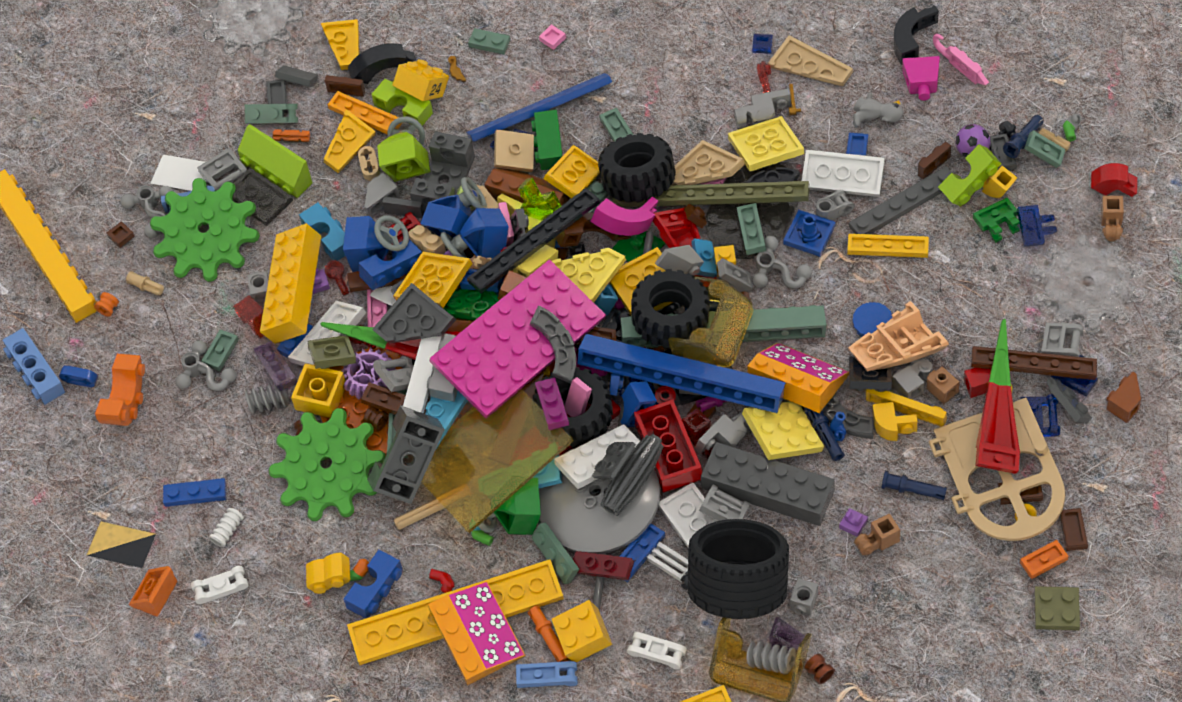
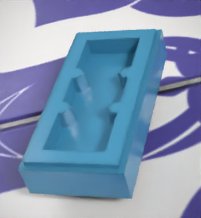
[691,238,717,278]

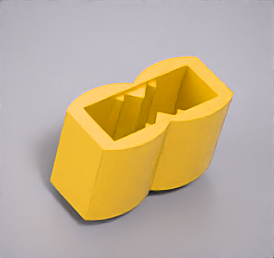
[306,553,350,594]

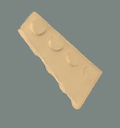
[768,35,853,86]

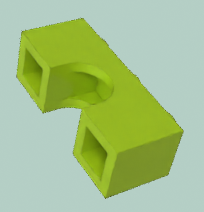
[371,79,433,126]
[938,144,1002,207]

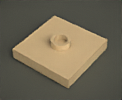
[494,130,534,172]

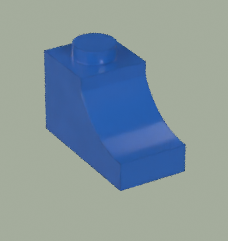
[620,381,657,428]

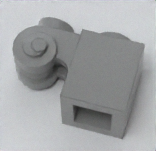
[892,359,933,400]

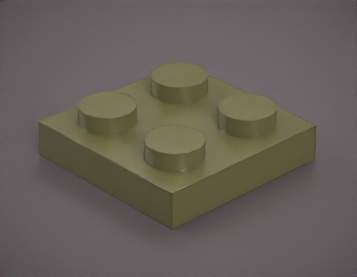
[308,335,356,369]
[1035,586,1080,630]

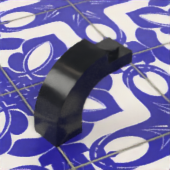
[894,6,939,65]
[348,43,416,84]

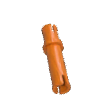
[528,606,570,662]

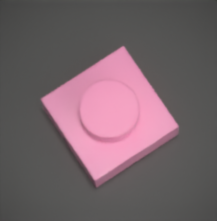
[539,24,566,50]

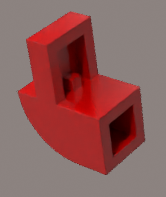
[1091,163,1137,197]
[964,368,991,398]

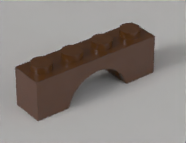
[555,208,631,247]

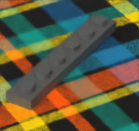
[849,166,952,234]

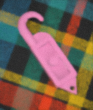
[933,34,989,85]

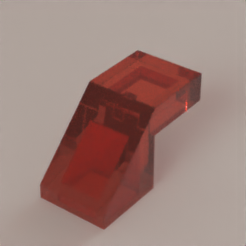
[232,295,264,339]
[682,408,714,459]

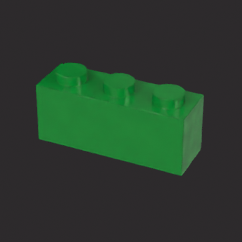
[531,110,563,170]

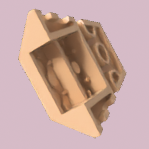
[848,301,949,371]

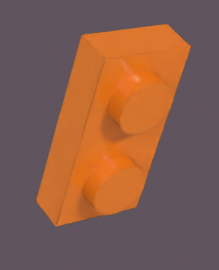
[1020,540,1069,579]

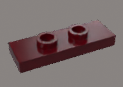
[573,551,634,581]

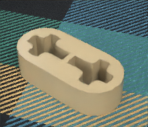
[358,146,380,181]

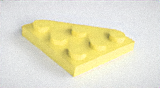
[552,248,626,303]

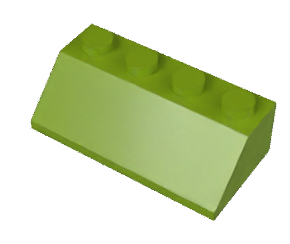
[238,124,313,198]

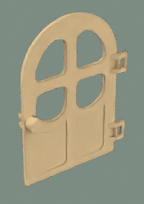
[928,398,1065,541]

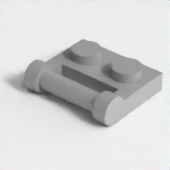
[197,148,249,191]
[1041,323,1084,357]
[373,356,414,392]
[699,484,750,521]

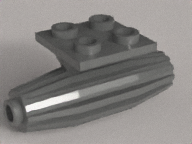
[592,434,664,516]

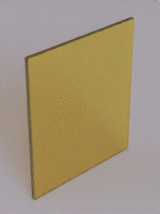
[421,389,574,534]

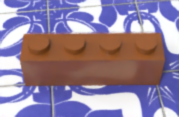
[484,168,570,212]

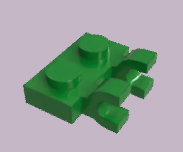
[973,197,1020,243]

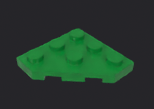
[443,288,499,320]

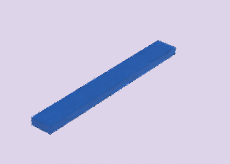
[466,73,612,142]

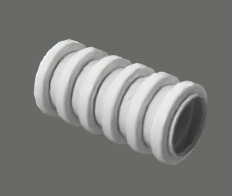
[209,508,243,547]

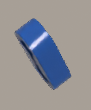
[59,366,98,387]

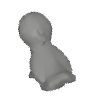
[853,92,904,128]

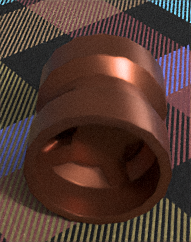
[804,653,835,684]

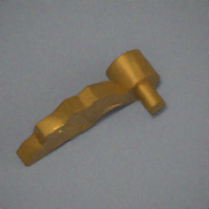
[448,56,466,82]
[789,84,801,116]

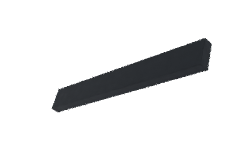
[467,188,600,294]

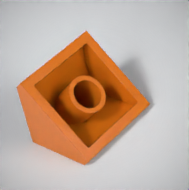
[129,566,177,617]

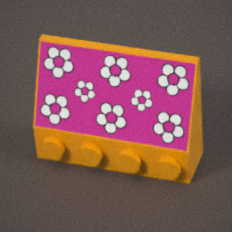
[747,343,849,413]
[428,581,525,686]

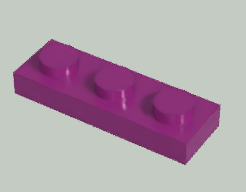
[535,377,569,430]

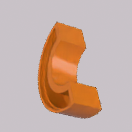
[95,353,145,426]

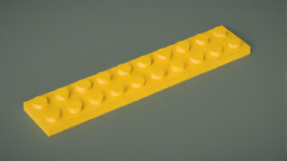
[347,559,564,665]

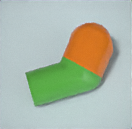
[350,559,369,581]

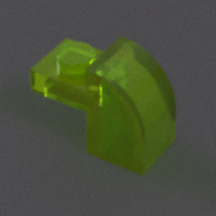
[518,177,561,220]

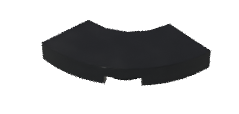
[745,167,800,183]

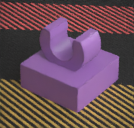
[312,268,330,294]
[839,508,868,537]

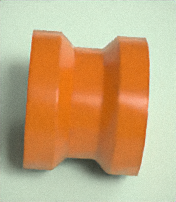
[94,292,119,317]

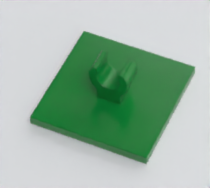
[612,231,666,262]

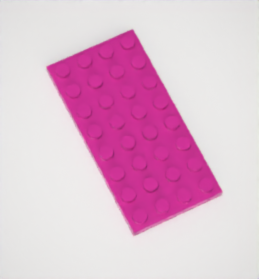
[429,259,606,418]

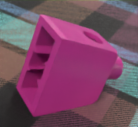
[902,56,940,101]

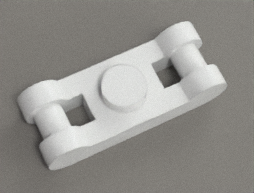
[191,566,249,604]
[627,632,687,669]

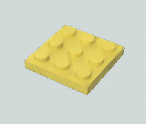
[728,116,804,171]
[742,401,824,460]

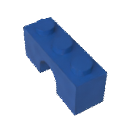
[359,239,422,290]
[343,550,403,619]

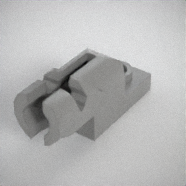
[734,88,791,129]
[694,410,751,455]

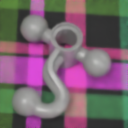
[120,185,173,238]
[752,236,812,289]
[176,340,237,391]

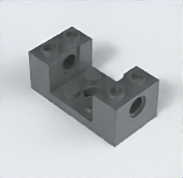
[410,131,475,212]
[367,405,445,504]

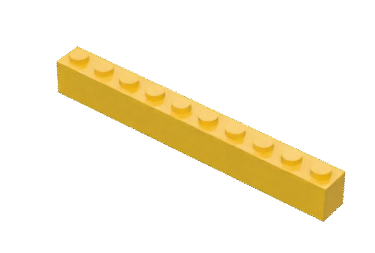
[0,169,97,323]

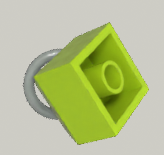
[377,117,430,182]

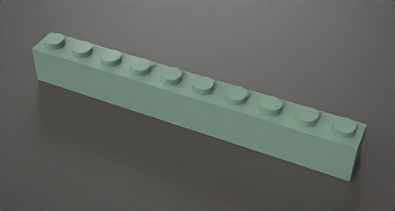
[621,305,827,348]

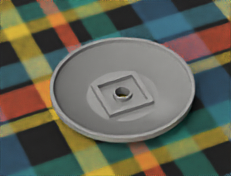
[539,445,660,554]

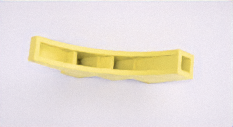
[497,194,558,277]

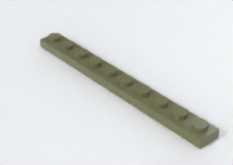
[612,181,810,207]

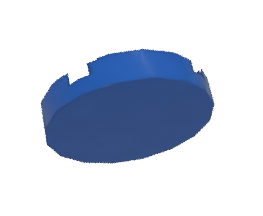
[853,302,892,337]

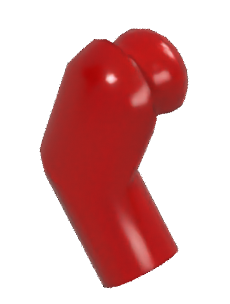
[429,569,455,593]

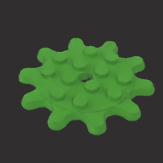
[150,178,260,282]
[268,408,386,521]

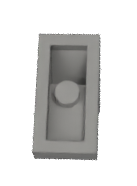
[717,258,753,293]

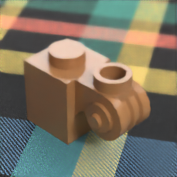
[1101,196,1124,242]
[854,513,900,555]

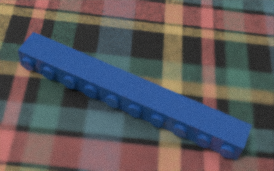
[577,334,786,413]

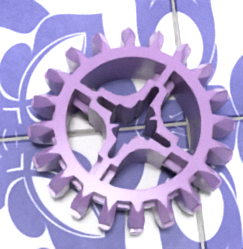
[341,348,396,400]

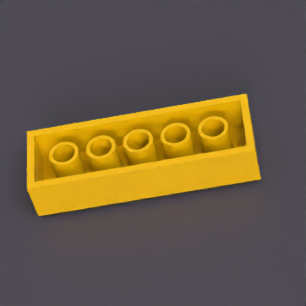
[260,223,321,344]

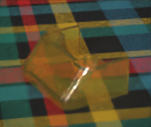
[668,276,753,367]
[709,618,811,702]

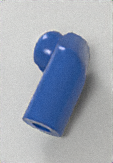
[830,412,846,441]

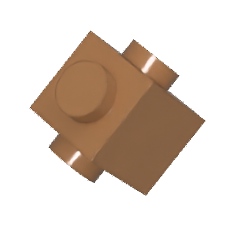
[926,366,960,404]

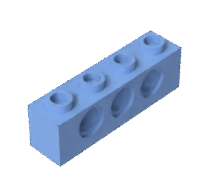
[3,328,66,405]

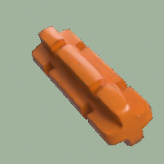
[273,129,310,142]

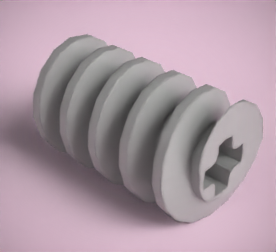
[245,381,289,414]
[746,641,796,674]

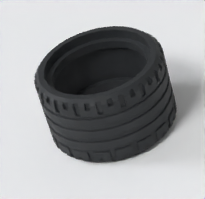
[688,519,789,619]

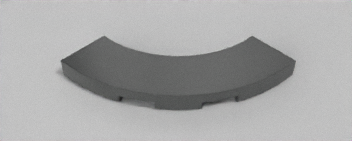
[530,305,576,384]
[822,394,874,439]

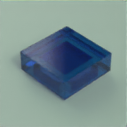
[752,34,773,54]

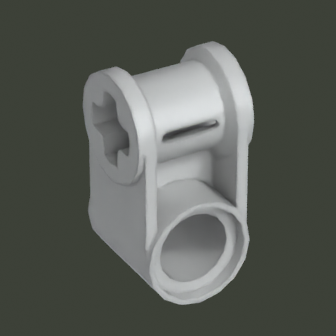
[816,190,854,221]

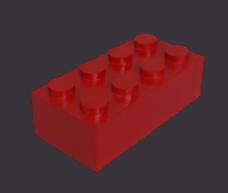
[634,399,702,493]

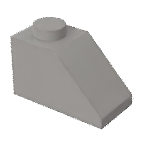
[365,173,400,218]
[655,245,704,276]

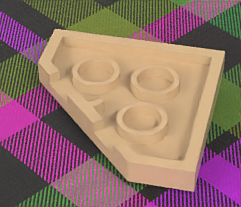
[672,140,745,185]

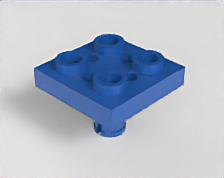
[783,210,836,257]

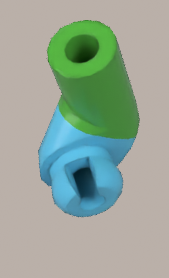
[470,519,494,546]

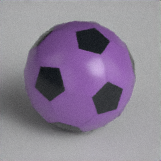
[955,124,990,157]

